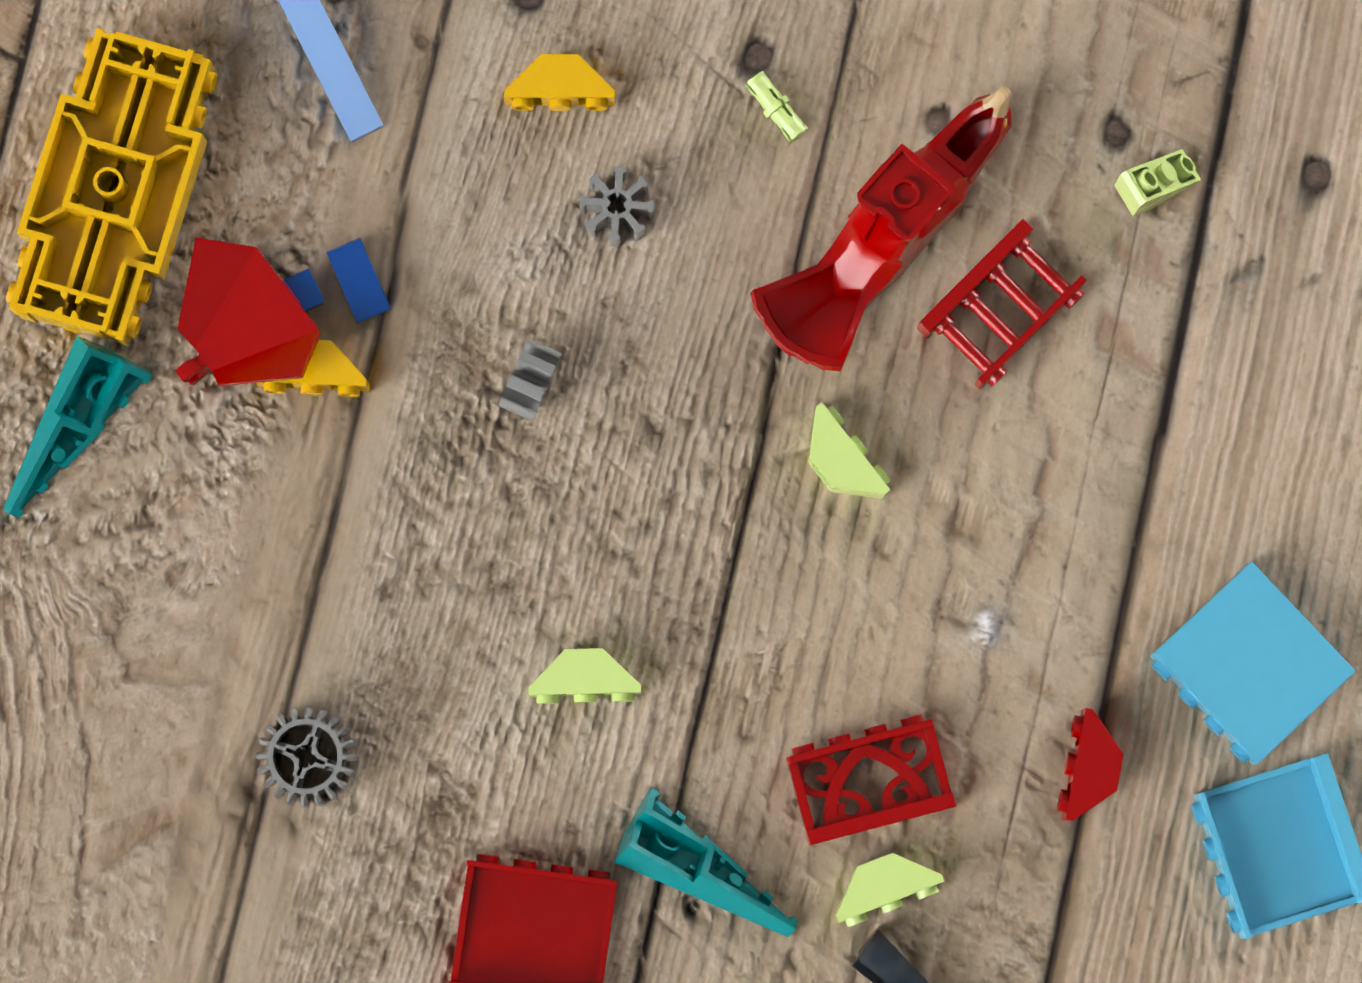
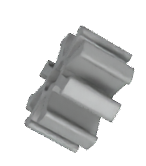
[580,167,654,247]
[499,339,562,421]

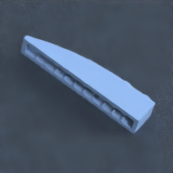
[278,0,384,143]

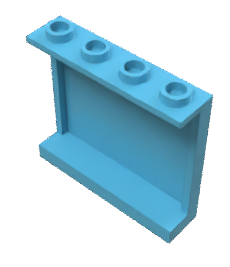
[1149,561,1356,765]
[1191,753,1362,939]

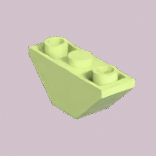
[1114,149,1201,216]
[808,402,891,499]
[528,648,642,704]
[834,853,945,927]

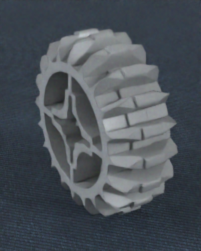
[256,706,358,808]

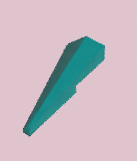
[4,336,153,518]
[614,787,798,937]

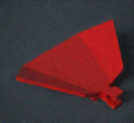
[175,237,320,386]

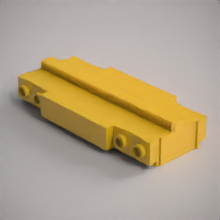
[6,28,218,346]

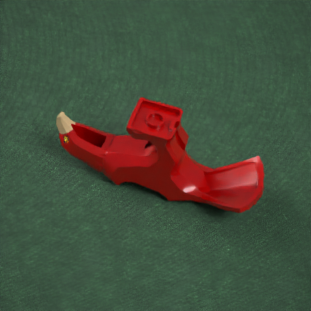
[750,86,1012,372]

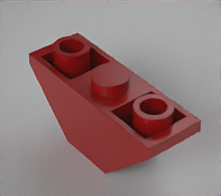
[1057,708,1124,822]

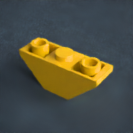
[504,54,615,111]
[256,340,370,397]

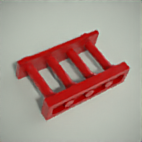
[917,219,1087,389]

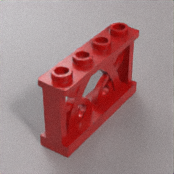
[786,714,956,846]

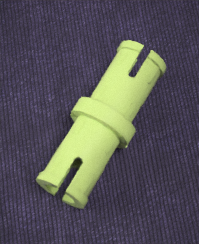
[745,71,809,143]

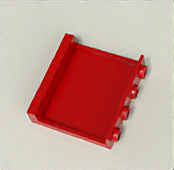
[449,854,618,983]

